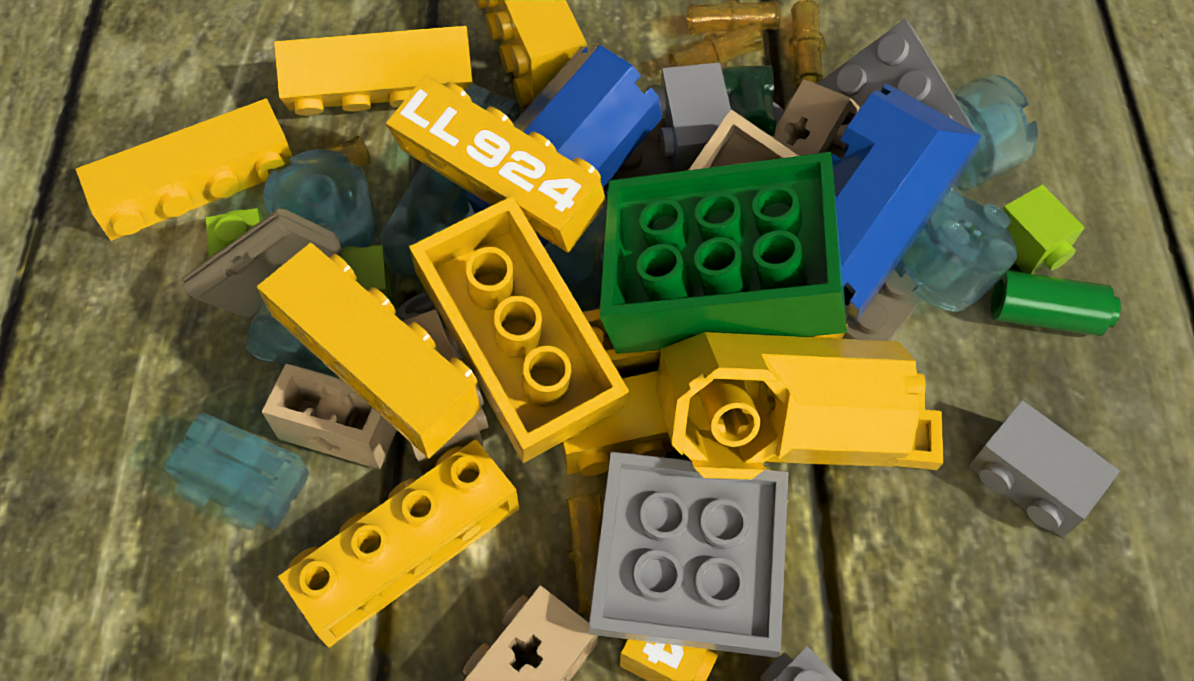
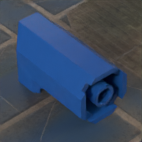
[466,45,662,257]
[832,84,982,323]

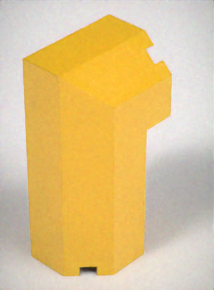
[656,332,921,480]

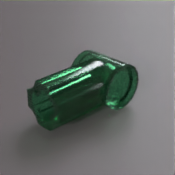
[722,65,776,136]

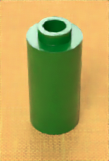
[991,270,1121,336]

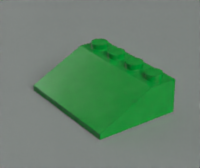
[600,152,847,354]

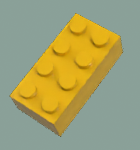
[474,0,587,107]
[409,195,630,463]

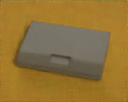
[182,208,342,318]

